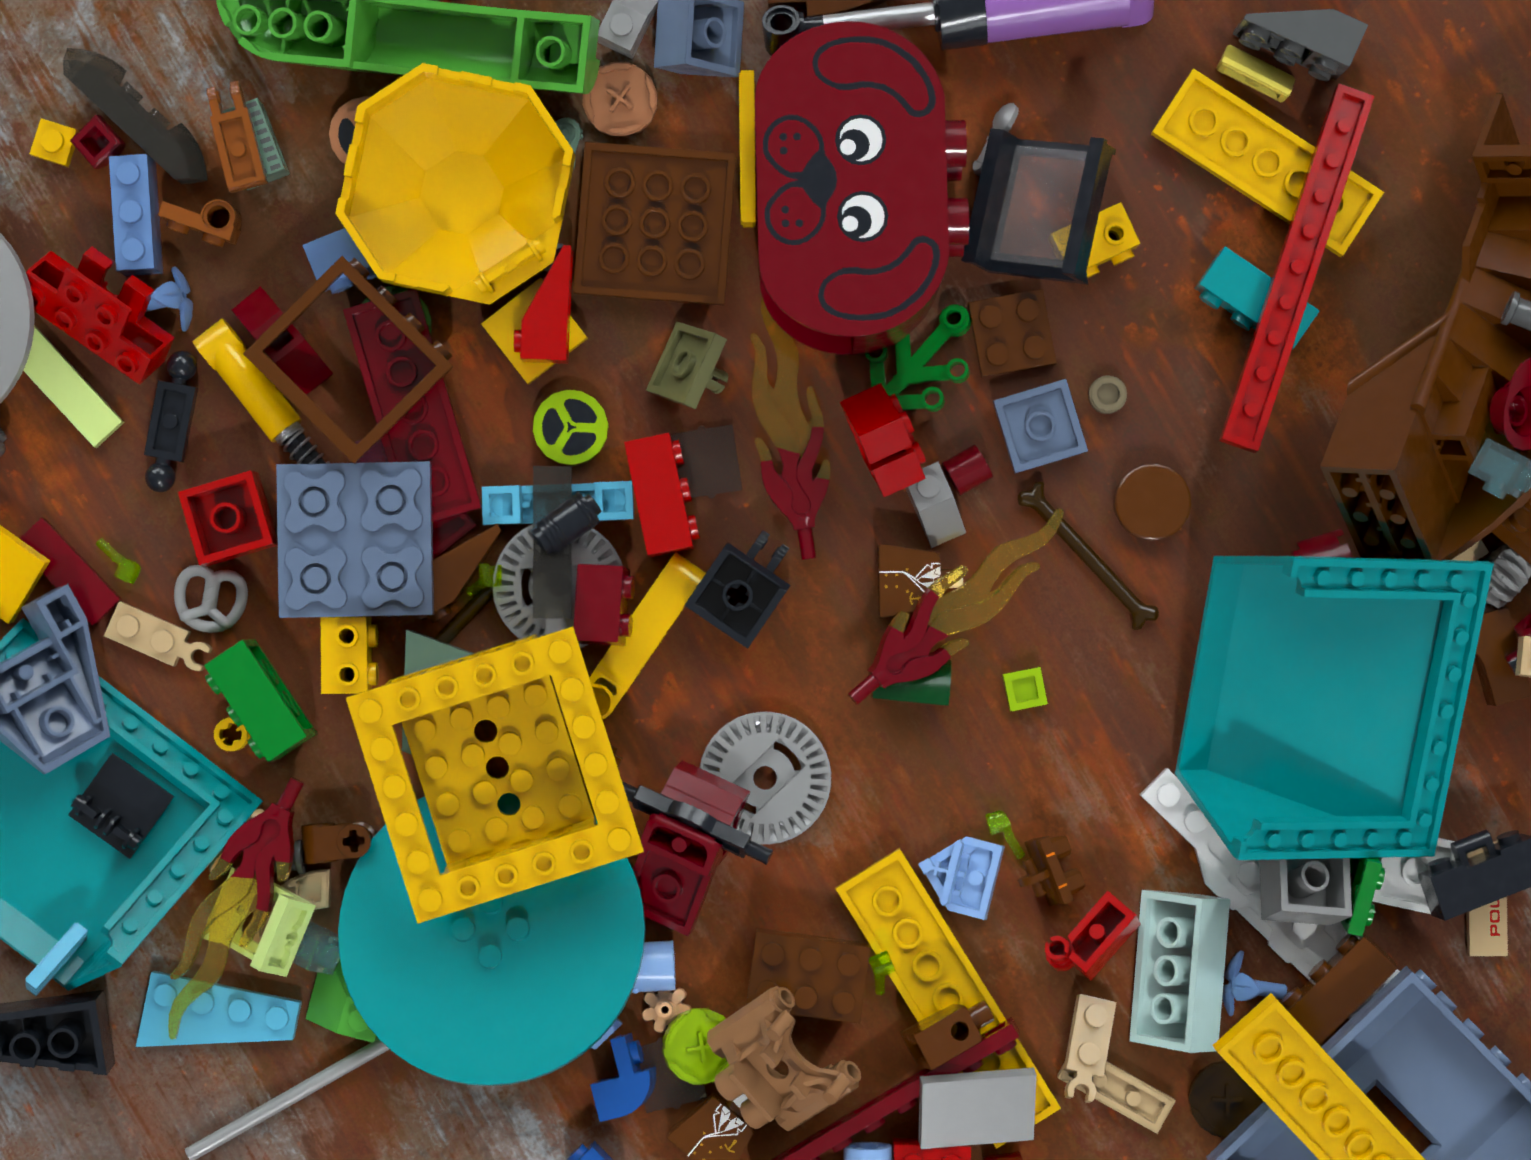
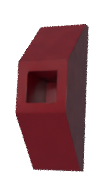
[231,286,333,395]

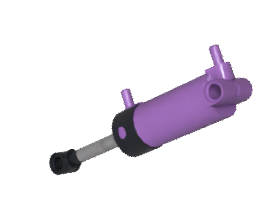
[762,0,1154,56]

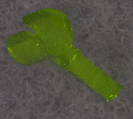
[96,538,141,584]
[466,564,502,596]
[985,810,1025,859]
[869,950,896,995]

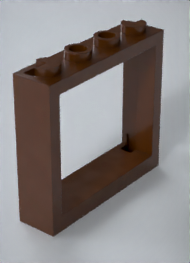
[243,256,453,464]

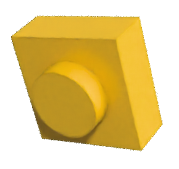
[29,118,79,168]

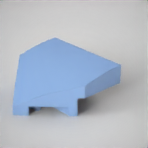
[918,837,1005,920]

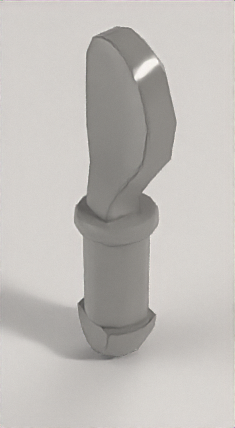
[973,103,1019,176]

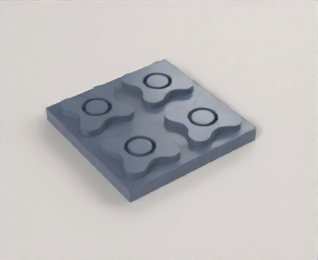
[276,461,434,618]

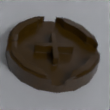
[1188,1061,1264,1137]

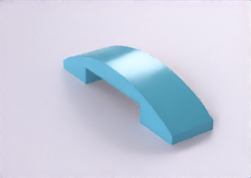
[482,481,634,525]

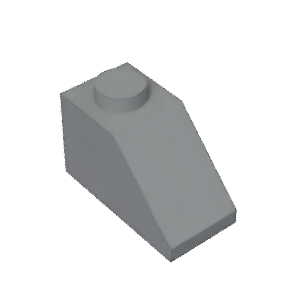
[598,0,658,59]
[905,462,966,548]

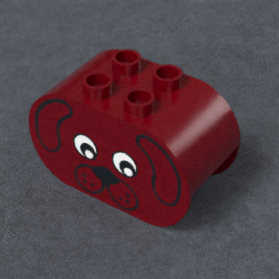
[755,21,969,355]

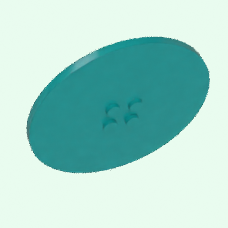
[338,793,645,1086]

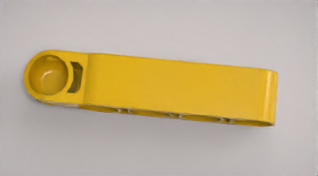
[589,552,706,719]

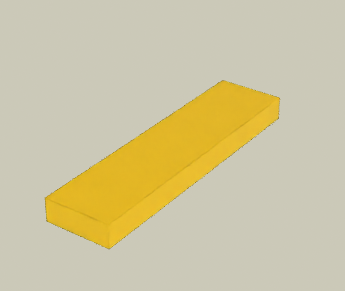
[739,70,756,227]

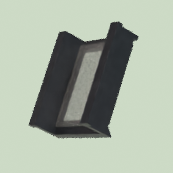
[961,128,1116,285]

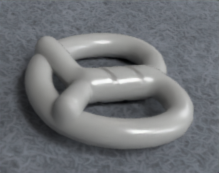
[174,565,248,633]

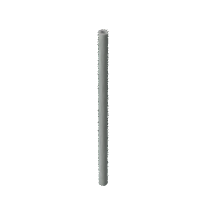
[185,1038,389,1160]

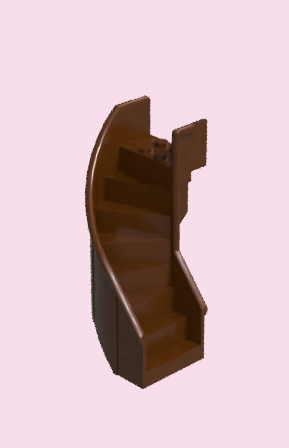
[1320,93,1531,560]

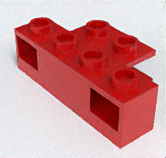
[26,246,175,385]

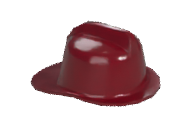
[1489,357,1531,451]

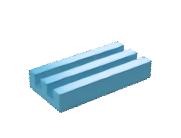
[25,922,88,996]

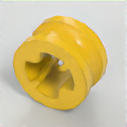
[214,717,251,751]

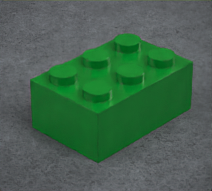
[204,639,318,762]

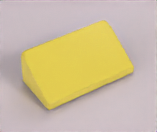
[1216,45,1295,103]

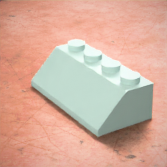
[1129,890,1230,1053]

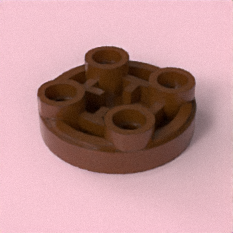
[1114,464,1191,540]

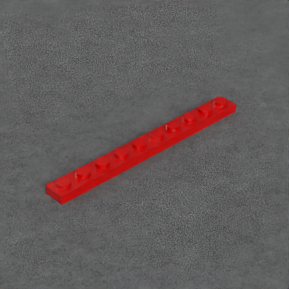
[1219,83,1375,454]

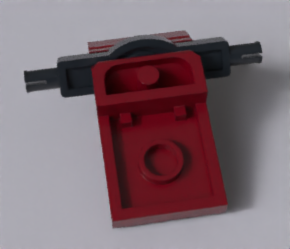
[622,760,773,937]

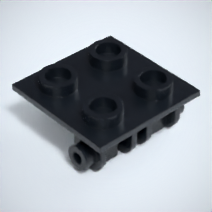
[68,753,175,859]

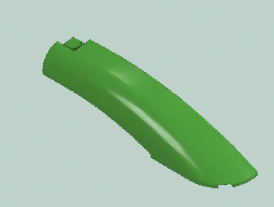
[216,0,600,94]

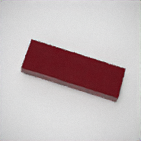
[19,517,123,626]

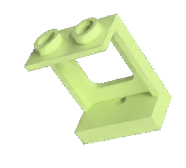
[203,867,316,977]

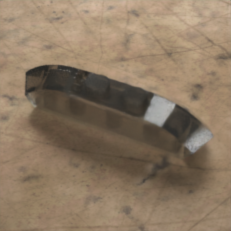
[63,48,208,184]

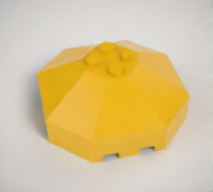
[335,63,576,305]

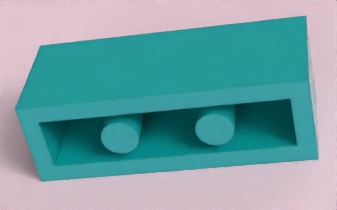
[1195,246,1320,349]

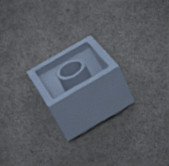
[654,0,744,77]

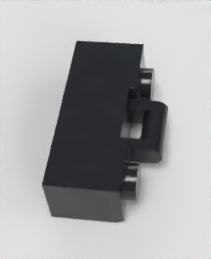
[1418,830,1531,921]

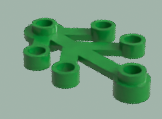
[865,304,971,412]

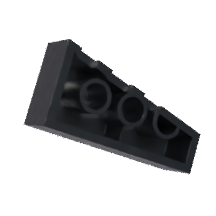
[0,990,115,1075]

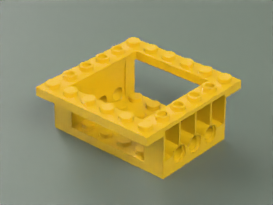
[346,626,644,924]

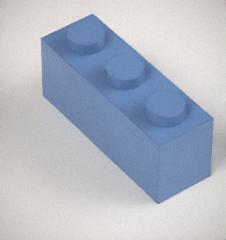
[109,154,163,276]

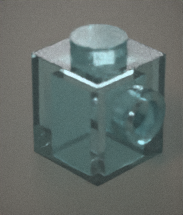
[1468,438,1531,500]
[293,922,340,975]

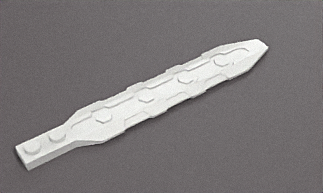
[1140,768,1400,1019]

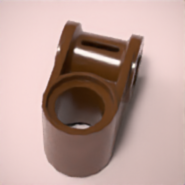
[301,822,377,864]

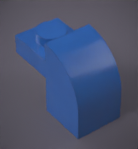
[590,1033,656,1122]

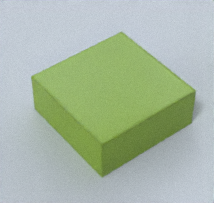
[1002,667,1048,712]

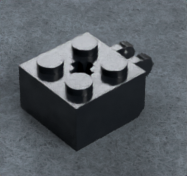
[684,530,791,649]

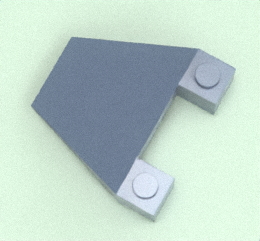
[0,584,110,774]

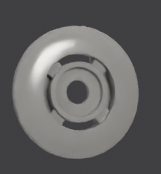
[492,524,622,648]
[700,712,831,844]

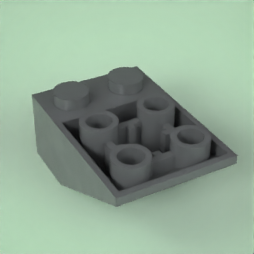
[1233,9,1368,82]

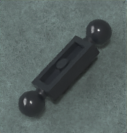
[144,351,198,492]

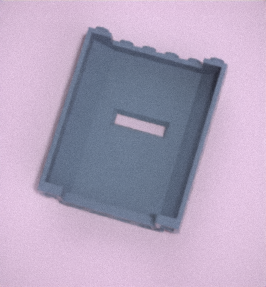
[1206,966,1531,1160]

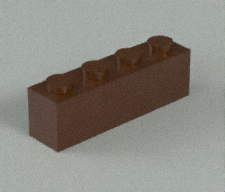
[1281,932,1398,1045]

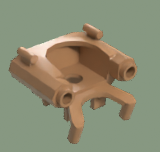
[707,986,861,1131]

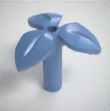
[146,266,193,332]
[1222,950,1287,1016]

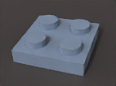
[993,379,1088,474]

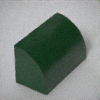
[871,652,951,706]

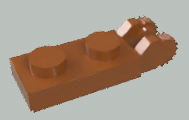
[206,80,268,193]

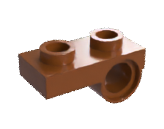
[158,199,241,248]

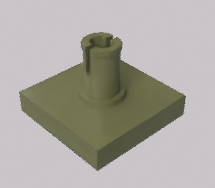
[646,322,729,409]

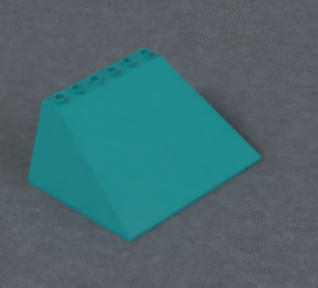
[1175,556,1494,860]
[0,618,263,991]

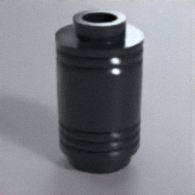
[530,492,602,556]

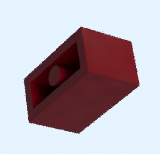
[574,564,635,646]

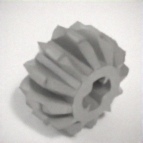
[1483,544,1531,608]

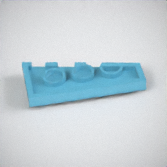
[136,971,302,1047]

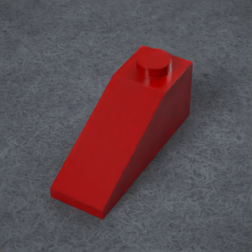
[514,245,573,364]

